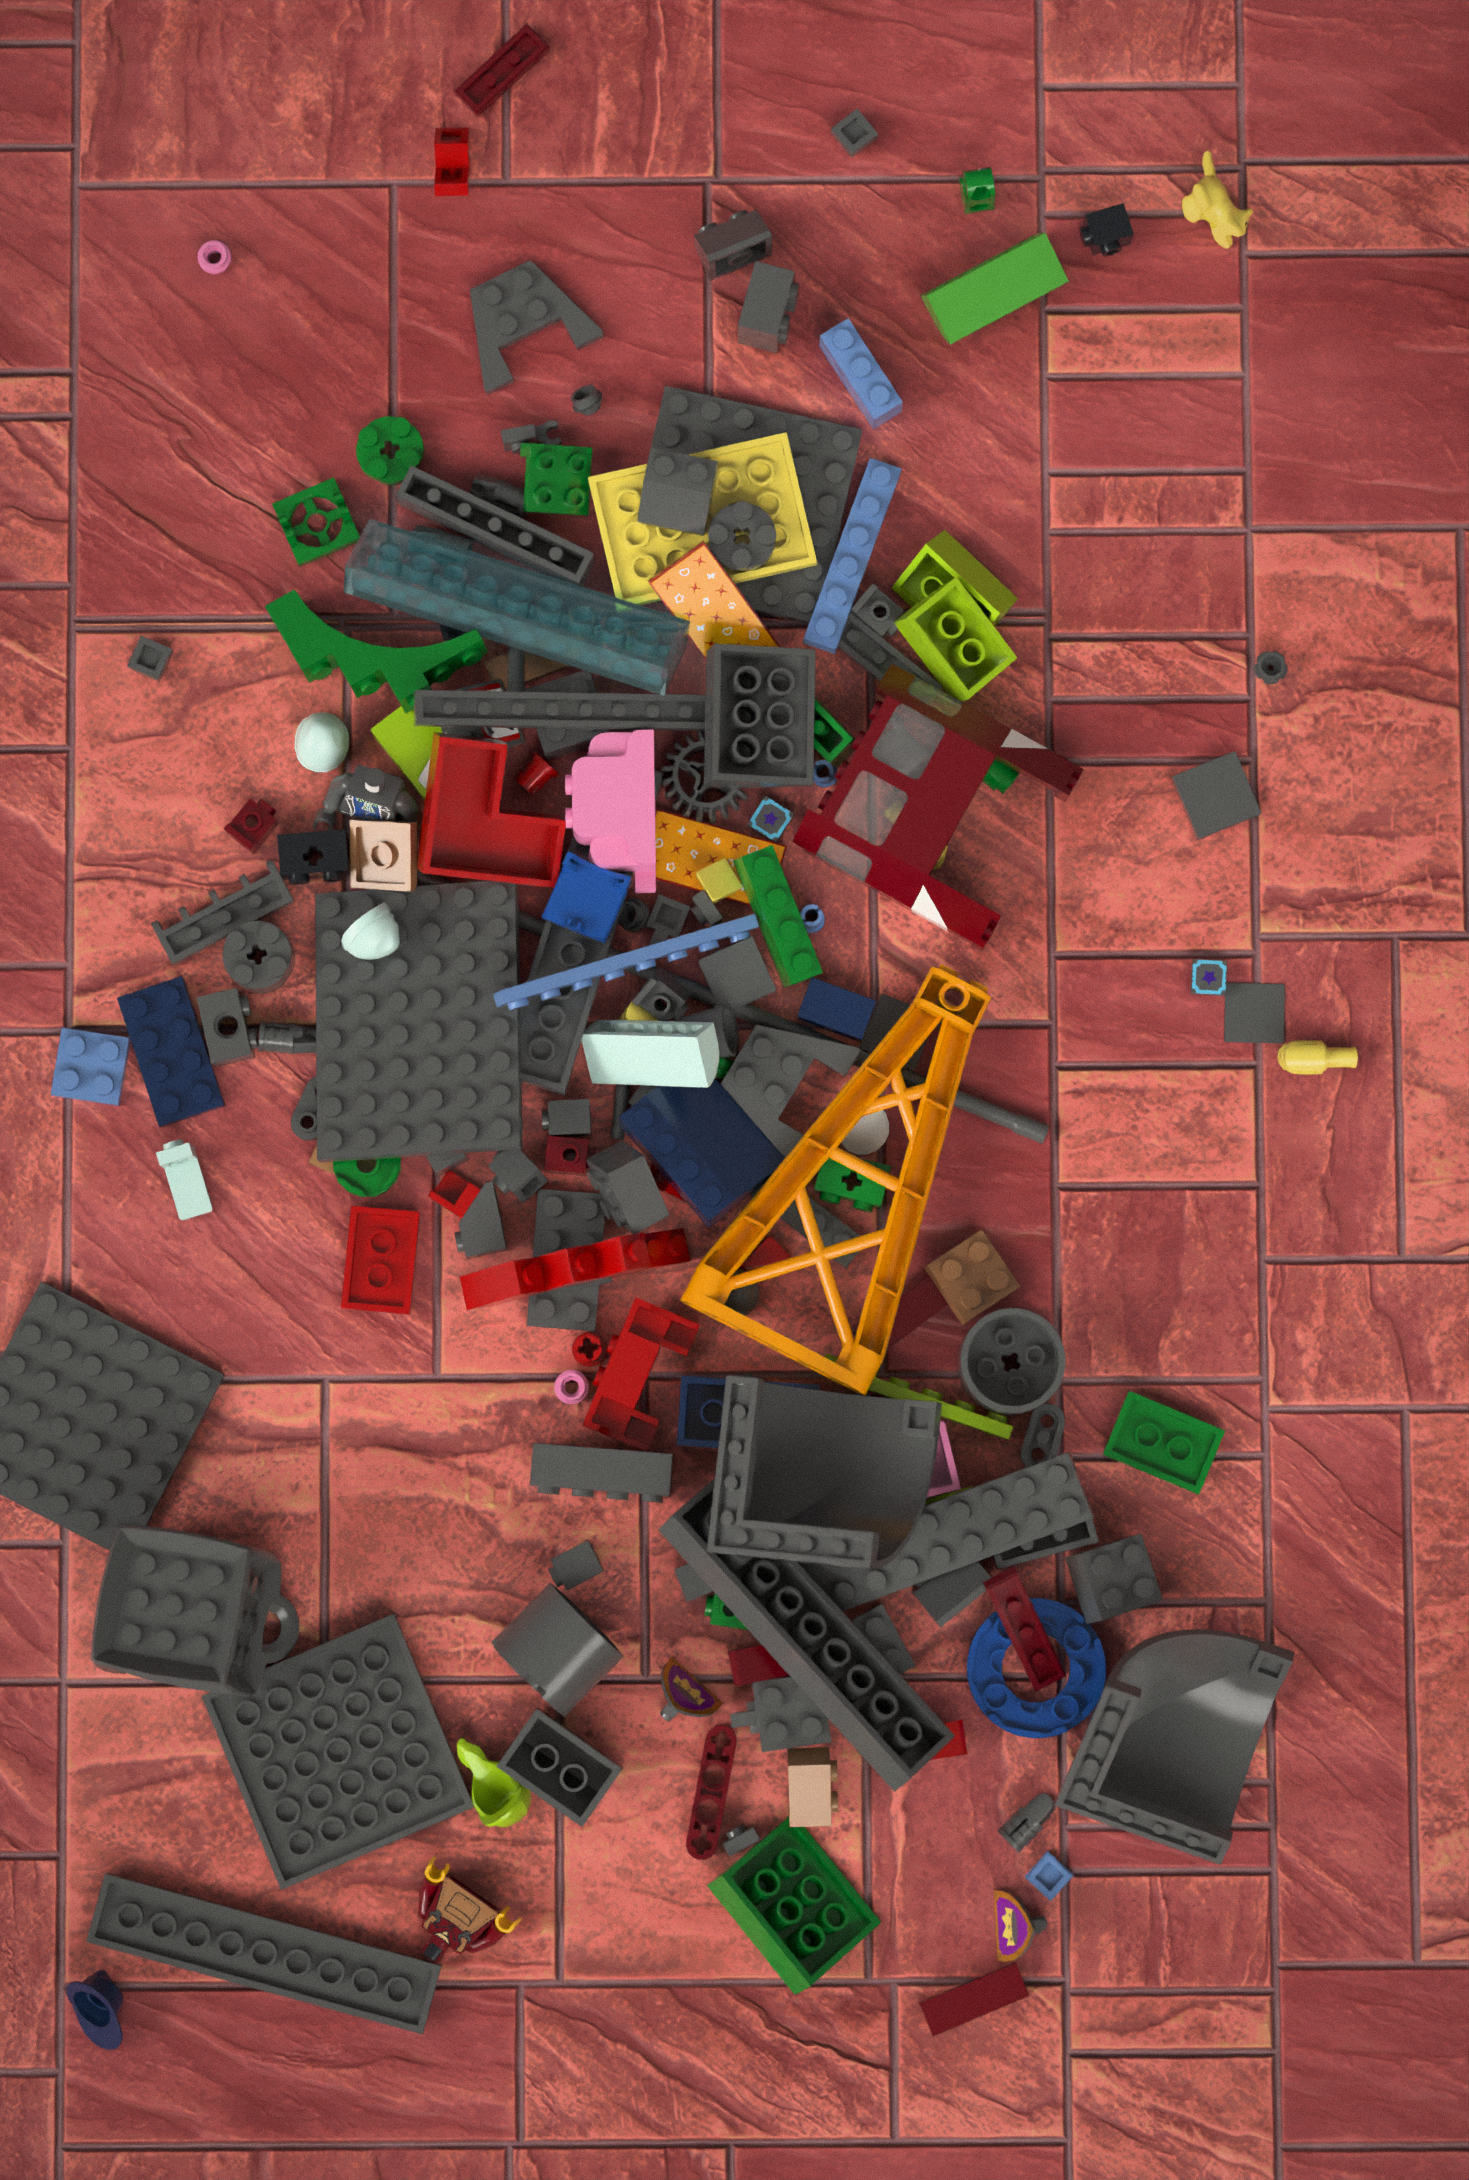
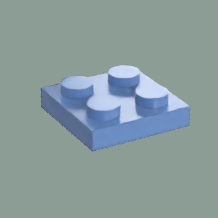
[51,1028,131,1106]

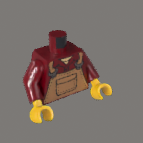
[418,1857,521,1963]

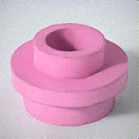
[197,240,232,274]
[554,1370,589,1404]

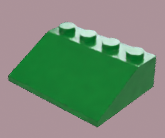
[707,1817,881,1995]

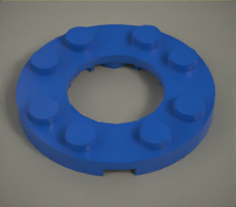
[966,1598,1106,1738]

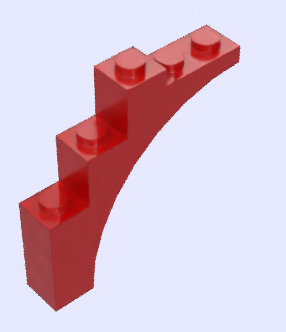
[460,1228,691,1310]

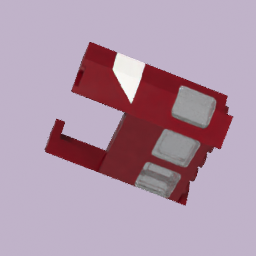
[792,664,1084,951]

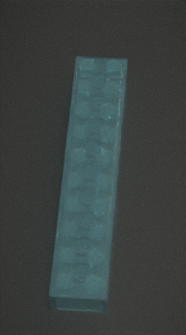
[344,519,690,696]

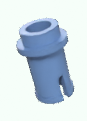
[813,760,838,787]
[800,904,825,933]

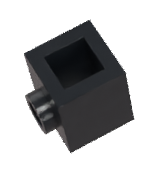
[1079,203,1134,256]

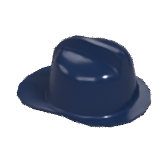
[66,1970,123,2050]

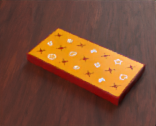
[648,541,781,660]
[655,809,787,908]

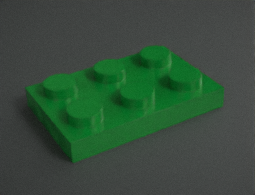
[1102,1391,1225,1495]

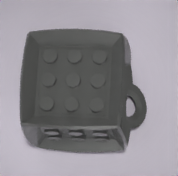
[91,1525,299,1697]

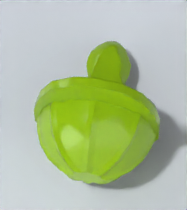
[457,1738,531,1827]

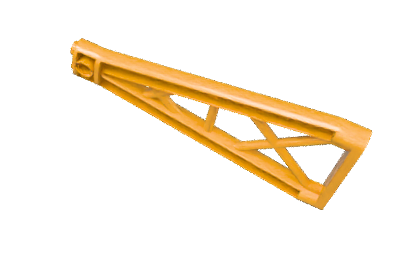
[680,964,991,1396]

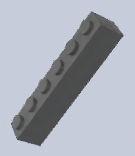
[396,466,595,592]

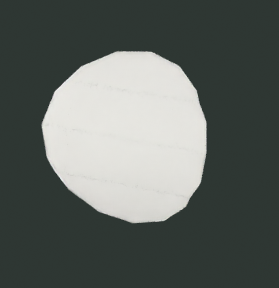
[841,1110,889,1155]

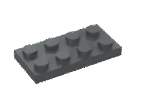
[527,1189,605,1332]

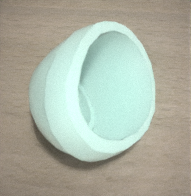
[295,712,349,772]
[341,902,400,960]

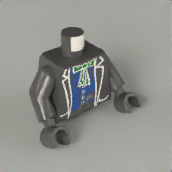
[313,765,419,831]

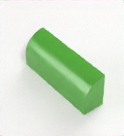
[921,233,1069,344]

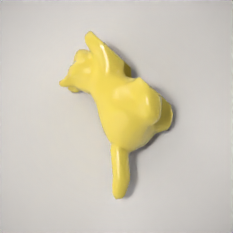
[1182,151,1253,249]

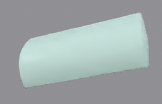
[582,1019,719,1088]

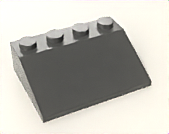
[704,643,815,788]

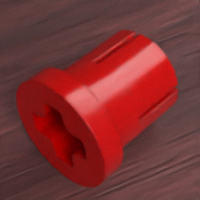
[514,751,559,796]
[572,1332,607,1367]

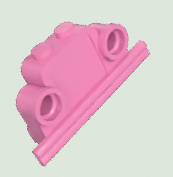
[565,730,656,893]

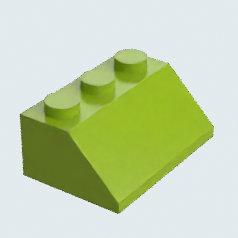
[892,530,1018,627]
[893,577,1017,702]

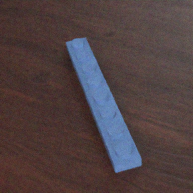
[493,914,759,1011]

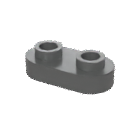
[291,1076,317,1141]
[1020,1404,1065,1467]

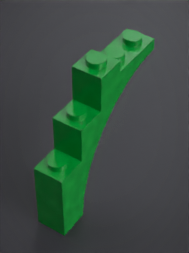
[265,590,488,714]

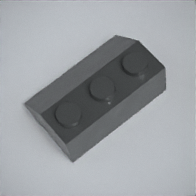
[496,1707,623,1827]

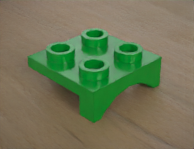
[520,443,592,516]

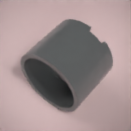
[957,1308,1066,1415]
[491,1583,624,1717]

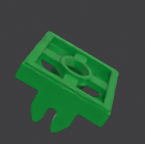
[272,477,361,567]

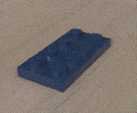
[117,976,225,1128]

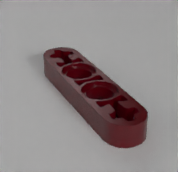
[686,1724,737,1860]

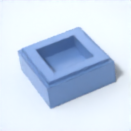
[1024,1851,1074,1901]

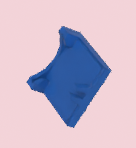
[542,852,632,944]

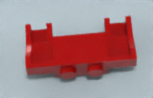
[582,1297,700,1452]

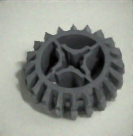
[661,731,749,823]

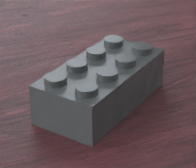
[530,1443,674,1503]

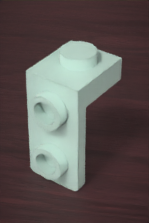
[156,1139,213,1220]

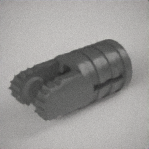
[997,1793,1057,1853]

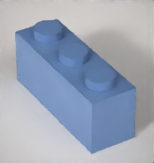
[819,318,903,430]

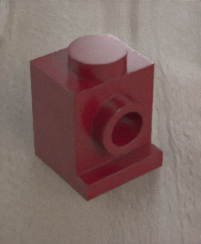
[224,799,279,855]

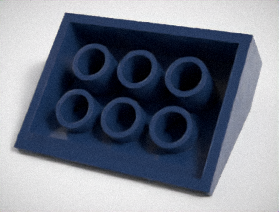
[619,1078,785,1228]

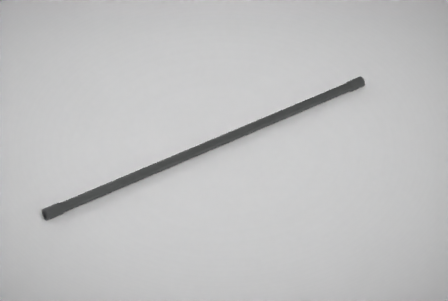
[417,869,1050,1144]

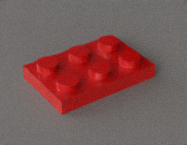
[341,1206,420,1315]

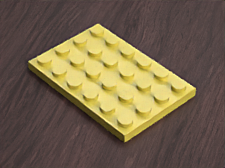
[588,432,817,610]

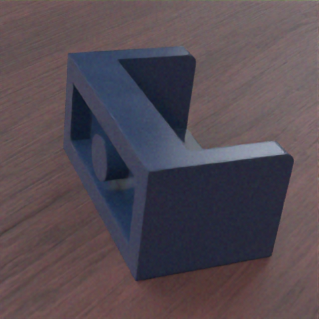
[797,977,876,1043]

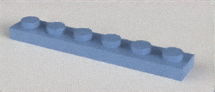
[803,458,902,654]

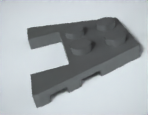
[470,260,604,395]
[721,1025,861,1158]

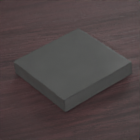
[1171,751,1261,840]

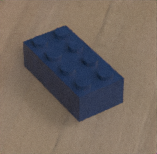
[677,1376,820,1448]

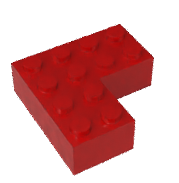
[416,732,566,888]

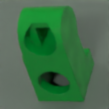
[959,167,995,214]

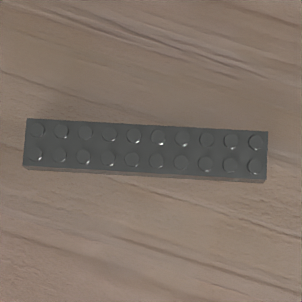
[659,1478,955,1792]

